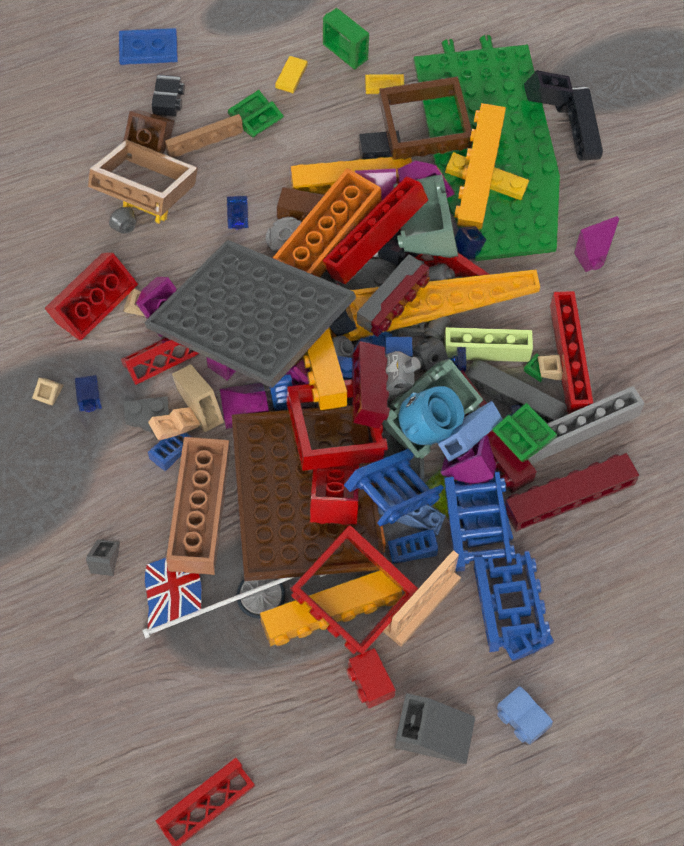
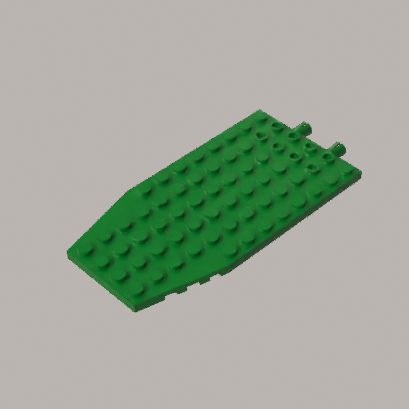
[413,35,560,261]

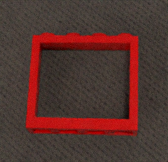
[286,380,388,471]
[290,525,418,654]

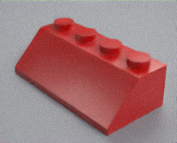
[44,252,139,341]

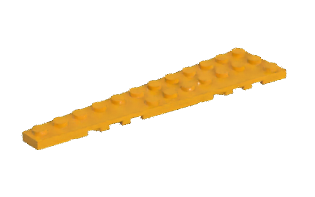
[329,270,540,341]

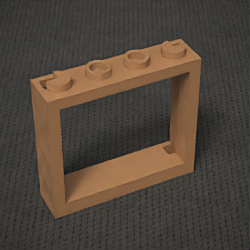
[88,140,198,216]

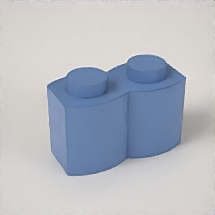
[497,686,553,745]

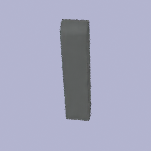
[466,360,568,424]

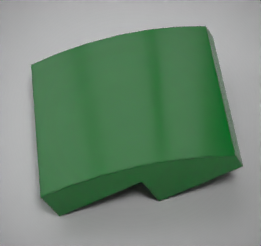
[227,90,284,138]
[492,403,557,462]

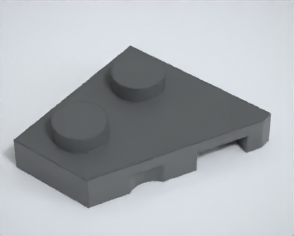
[124,397,169,433]

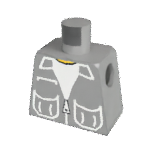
[385,351,421,402]

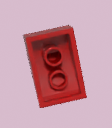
[310,464,359,525]

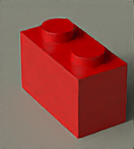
[346,648,396,709]

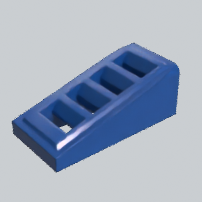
[270,374,293,411]
[148,432,193,471]
[388,529,438,564]

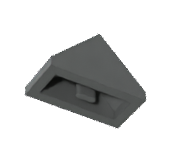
[86,539,120,576]

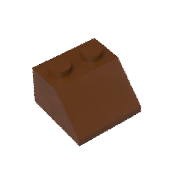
[123,110,175,154]

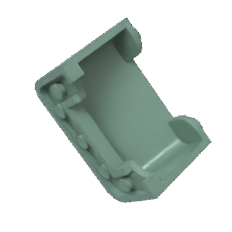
[394,174,458,258]
[382,359,483,459]

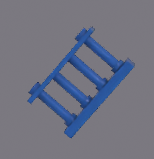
[344,449,444,526]
[444,472,515,572]

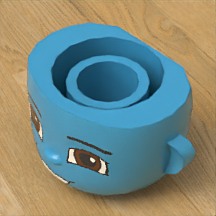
[399,386,464,445]

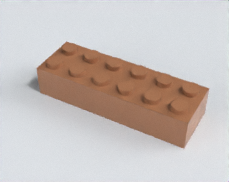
[166,437,230,575]

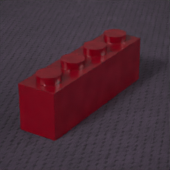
[352,341,390,428]

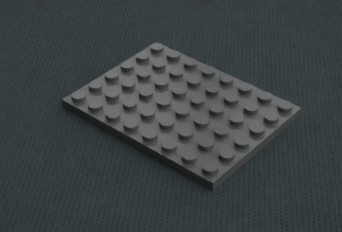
[144,240,356,388]

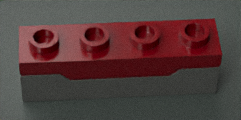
[357,255,430,337]

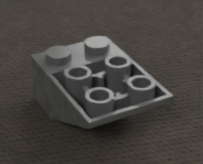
[394,693,475,764]

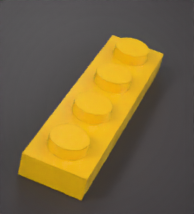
[445,152,529,200]

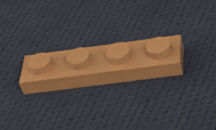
[165,114,243,158]

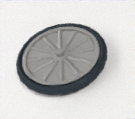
[236,579,286,619]

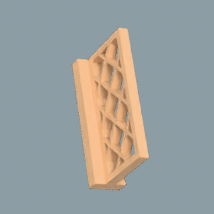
[383,550,461,646]

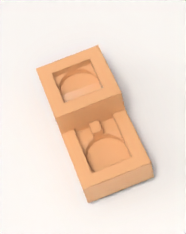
[148,407,200,440]

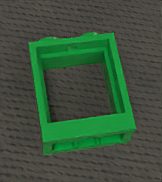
[323,8,369,70]

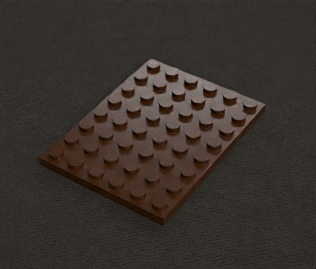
[232,405,384,581]

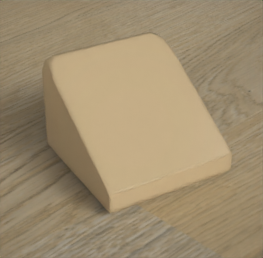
[123,289,144,316]
[538,355,563,380]
[32,378,63,406]

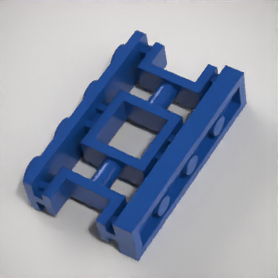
[474,551,550,652]

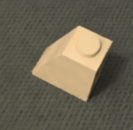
[172,364,224,432]

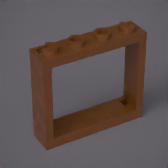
[379,77,472,160]

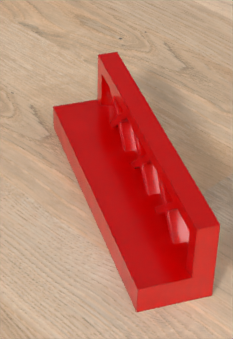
[414,253,490,278]
[120,337,200,385]
[155,757,255,846]

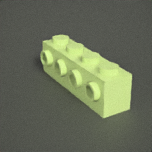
[444,327,533,362]

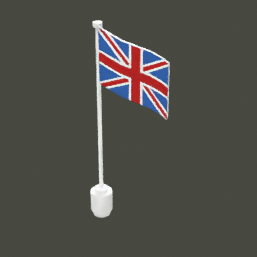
[142,558,328,639]

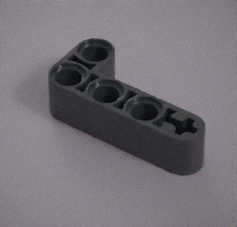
[556,86,603,161]

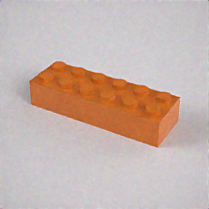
[273,168,382,278]

